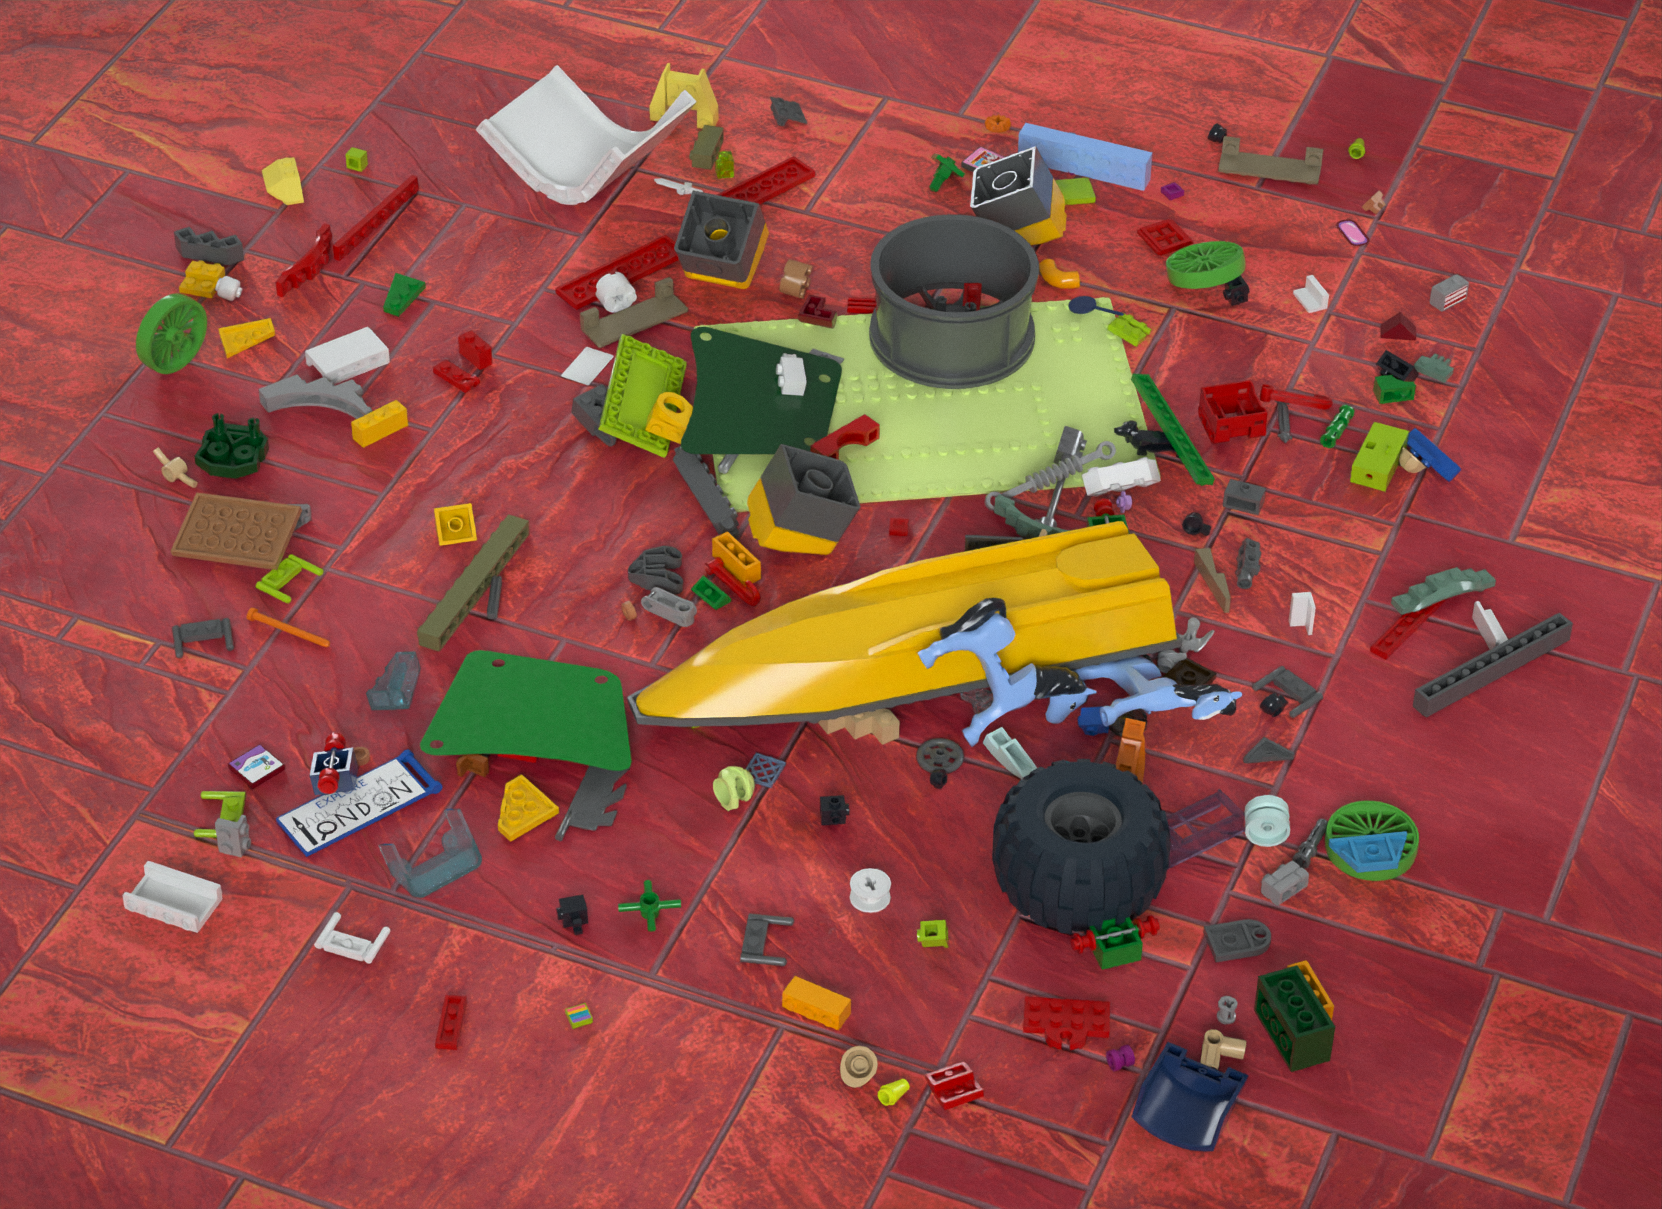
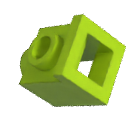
[917,920,948,948]

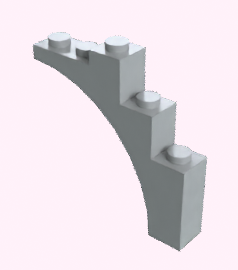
[258,375,372,419]

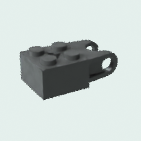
[571,384,616,446]

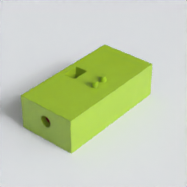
[1350,422,1409,491]

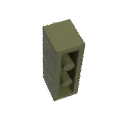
[689,125,724,170]

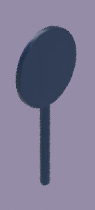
[1068,296,1124,316]

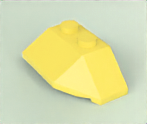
[262,157,304,205]

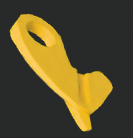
[654,392,693,431]

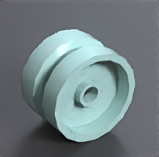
[1244,795,1290,847]

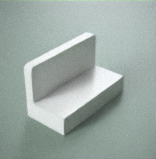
[1293,275,1329,313]
[1289,592,1316,635]

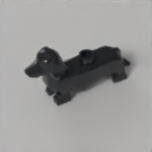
[1114,420,1179,458]

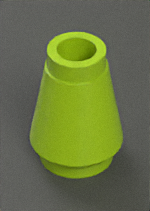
[1348,138,1365,159]

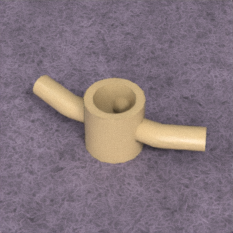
[153,447,198,488]

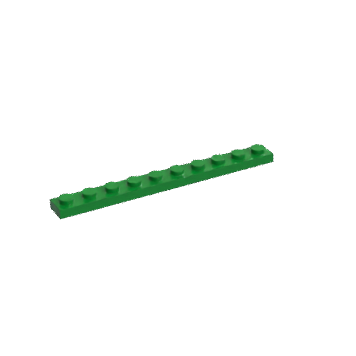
[1131,374,1215,486]

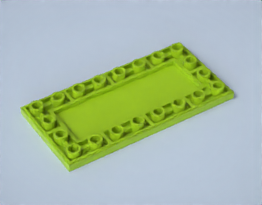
[598,334,687,458]

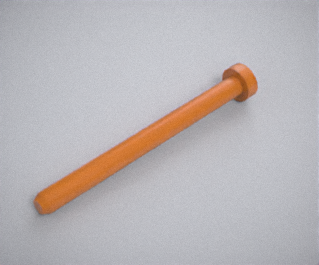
[247,607,330,648]

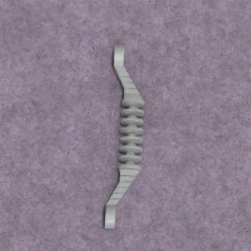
[984,441,1116,511]

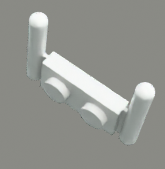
[314,912,390,964]

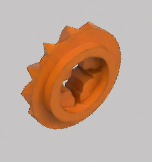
[985,114,1011,133]

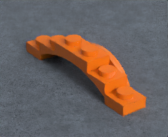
[1116,718,1146,782]

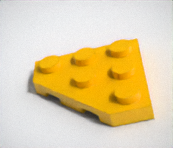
[498,775,559,842]

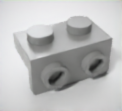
[215,815,251,858]

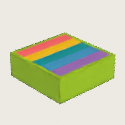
[565,1003,593,1029]

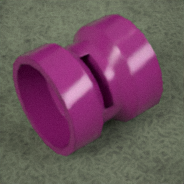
[1106,1044,1135,1072]

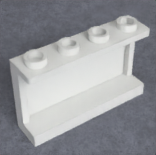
[305,327,390,384]
[122,861,223,933]

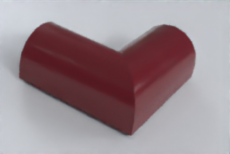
[798,295,837,329]

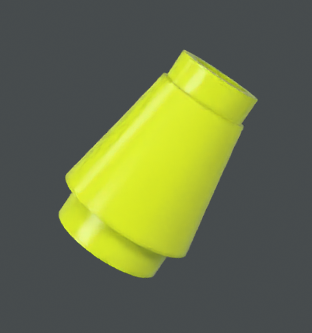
[878,1079,910,1106]

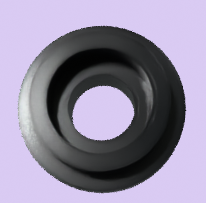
[930,769,948,789]

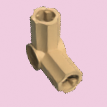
[1200,1029,1246,1070]

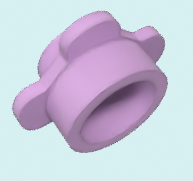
[1116,491,1132,513]

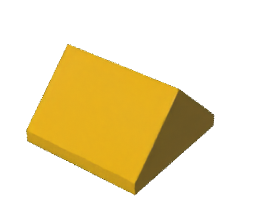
[434,503,477,546]

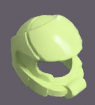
[713,766,755,811]

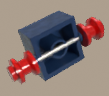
[309,733,358,795]

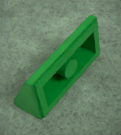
[691,575,732,610]

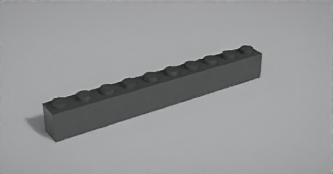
[1413,613,1573,717]

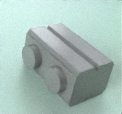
[1261,860,1309,906]

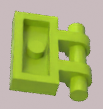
[1107,312,1152,347]

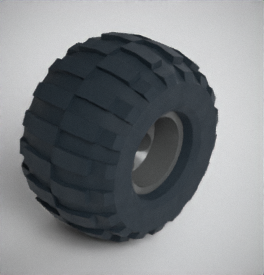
[992,759,1171,935]

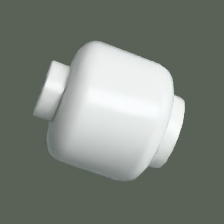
[215,276,243,301]

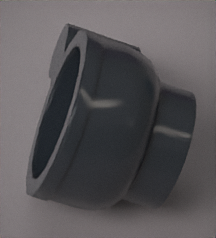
[1207,123,1227,143]
[1182,512,1211,536]
[1260,693,1288,717]

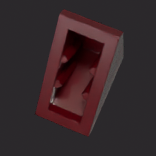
[1380,312,1416,341]

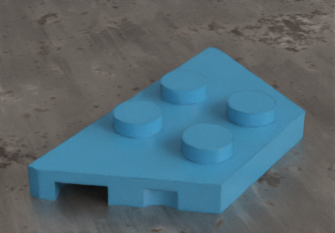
[1328,831,1407,873]

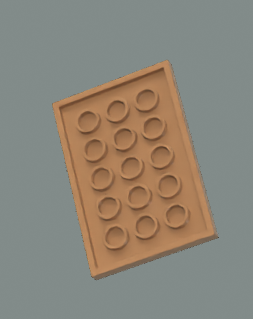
[171,492,302,570]

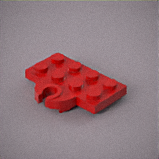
[1023,996,1110,1050]

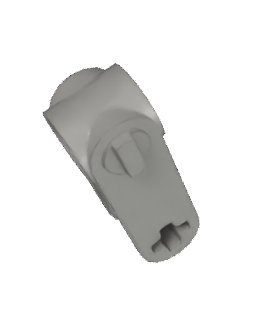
[641,587,697,627]

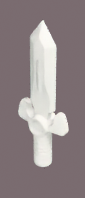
[654,178,703,195]

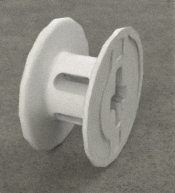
[849,868,891,913]

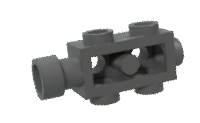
[1235,538,1261,589]

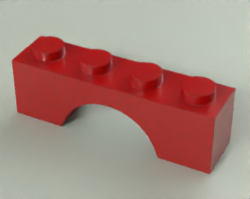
[810,414,880,460]

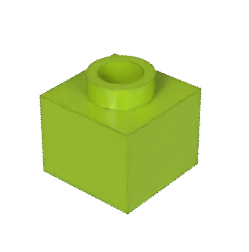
[345,147,368,172]

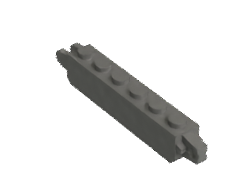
[673,445,739,538]

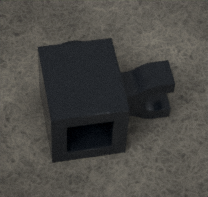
[556,894,588,935]

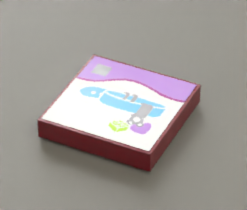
[228,744,285,789]

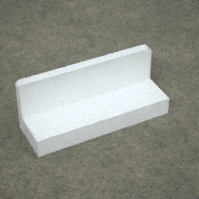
[1472,601,1508,649]

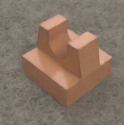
[1362,191,1386,214]

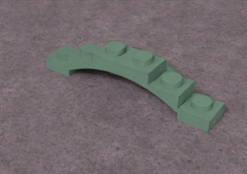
[994,495,1071,540]
[1391,567,1496,615]

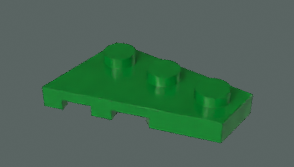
[383,273,426,317]

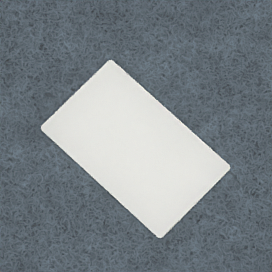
[561,347,614,385]

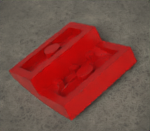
[925,1061,984,1110]

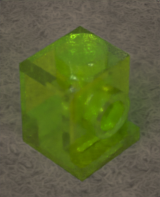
[715,151,734,179]

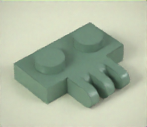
[1414,354,1454,383]

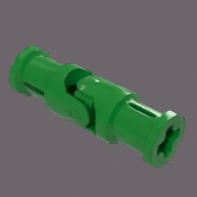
[1320,405,1355,448]

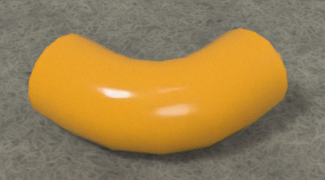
[1039,259,1080,289]

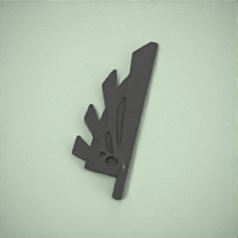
[555,751,631,841]

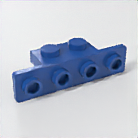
[1407,428,1461,482]

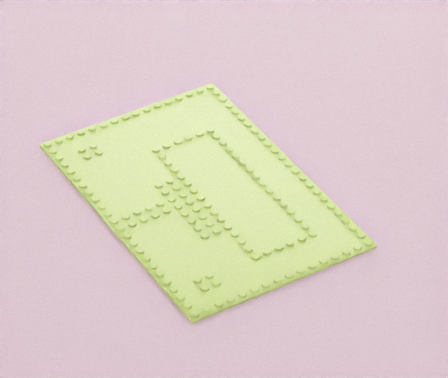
[694,297,1161,512]

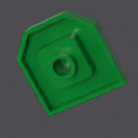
[929,153,965,192]

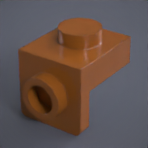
[456,754,489,777]

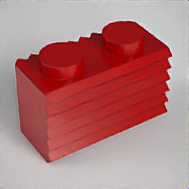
[458,330,493,370]

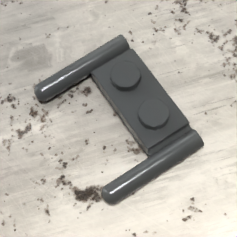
[172,618,234,658]
[1252,666,1323,718]
[740,913,794,966]

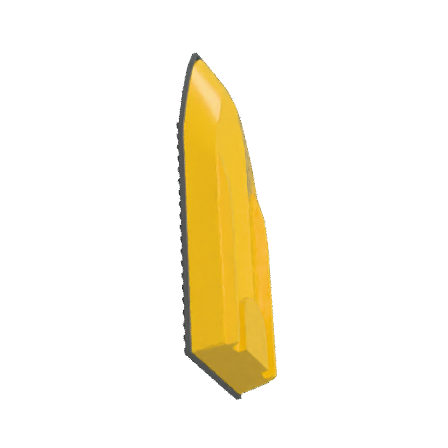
[627,521,1182,727]

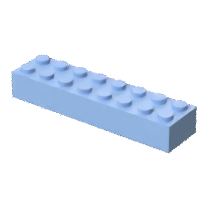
[1018,123,1153,191]

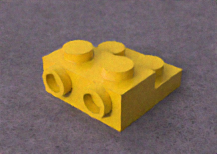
[179,260,225,298]

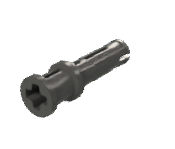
[1292,819,1328,869]

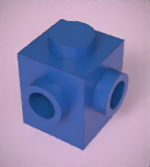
[1078,706,1109,736]

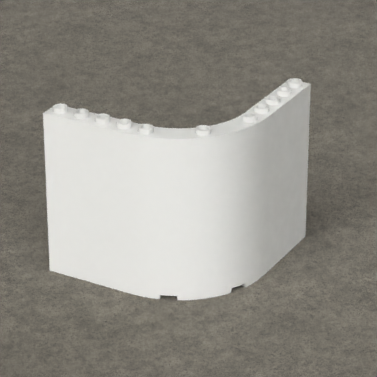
[476,65,697,205]

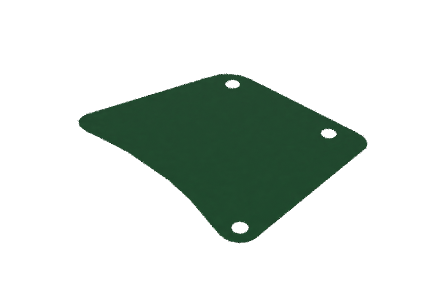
[681,327,842,454]

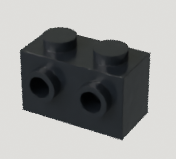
[1376,350,1419,382]

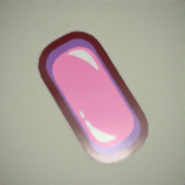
[1336,219,1370,246]

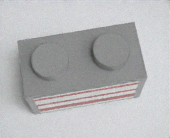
[1430,274,1469,312]

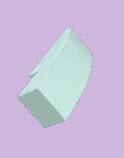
[983,727,1037,779]

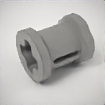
[1217,996,1238,1025]

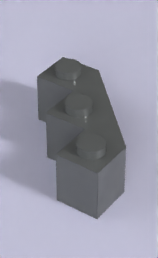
[174,227,244,265]

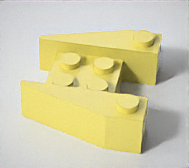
[650,63,719,129]

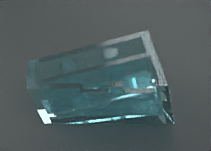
[366,651,421,710]

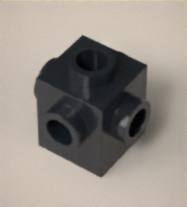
[1223,275,1250,306]
[820,795,850,825]

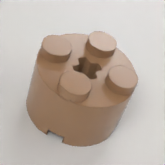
[779,259,813,299]

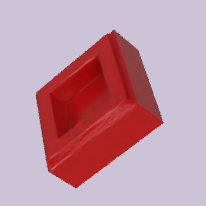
[889,518,909,536]

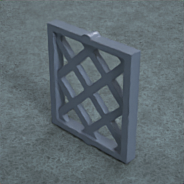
[746,753,786,788]

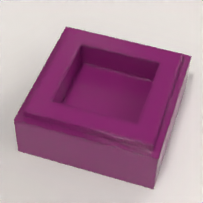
[1161,182,1184,200]

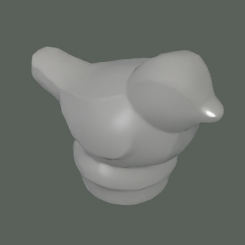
[1157,650,1187,673]

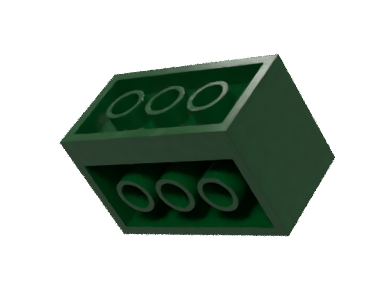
[1254,965,1335,1072]

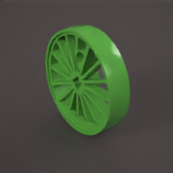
[1166,241,1246,289]
[136,293,207,374]
[1325,801,1419,881]

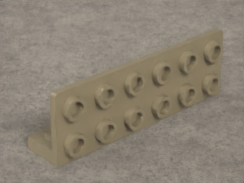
[1218,136,1324,184]
[580,277,688,348]

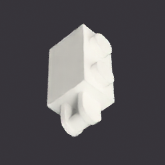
[776,353,807,396]

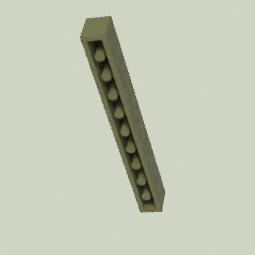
[417,514,529,652]

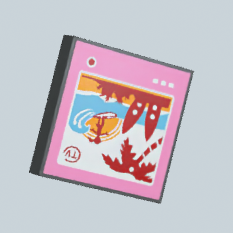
[961,147,1005,172]

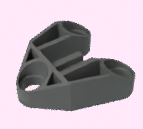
[628,546,684,594]

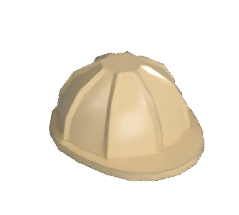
[1399,447,1426,473]
[840,1046,878,1088]

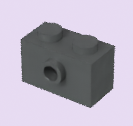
[1223,479,1266,515]

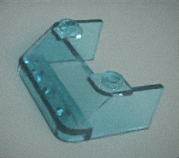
[378,808,482,898]

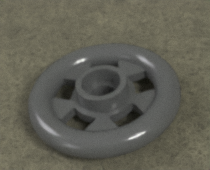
[916,738,964,774]

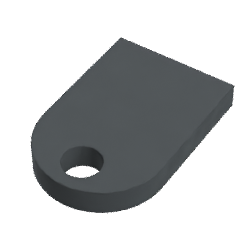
[1203,919,1271,962]

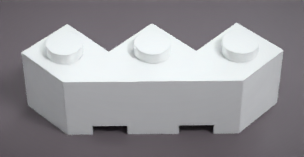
[1082,457,1161,497]

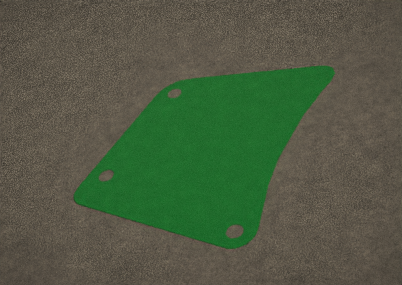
[420,650,631,771]

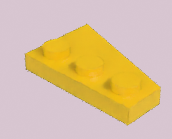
[218,318,275,358]

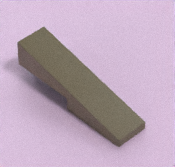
[1194,548,1231,613]

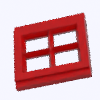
[1137,219,1193,255]

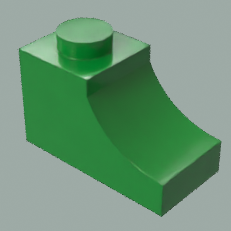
[1373,375,1416,404]

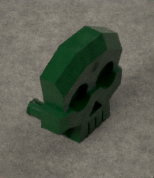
[194,413,269,479]

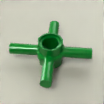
[618,880,681,932]

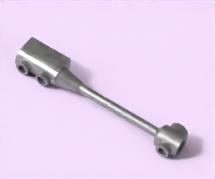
[1035,426,1087,529]

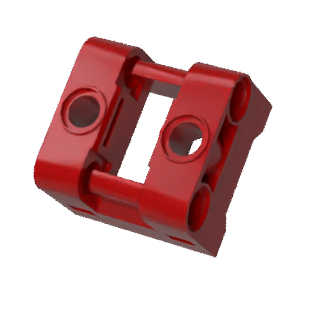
[1198,380,1268,444]

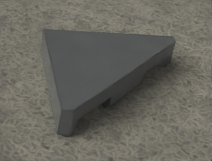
[1243,737,1295,763]

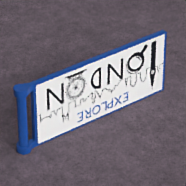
[276,749,443,857]

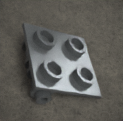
[770,97,807,126]

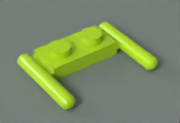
[256,554,324,604]
[194,791,246,838]

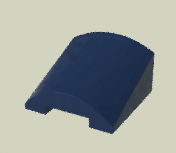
[1132,1042,1249,1152]

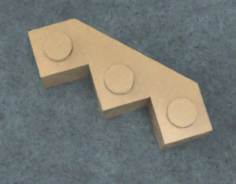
[818,708,900,745]

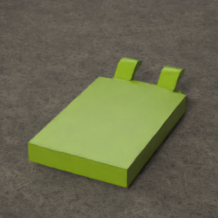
[1055,178,1096,205]

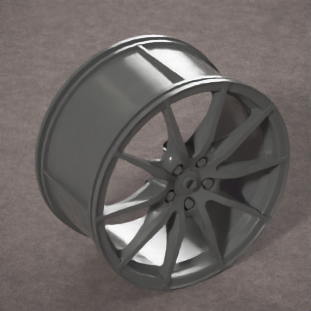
[869,214,1039,389]

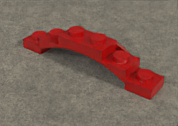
[276,223,332,297]

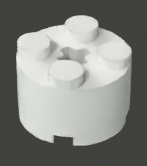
[595,272,637,313]

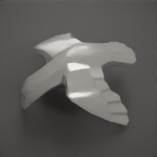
[1178,617,1215,653]

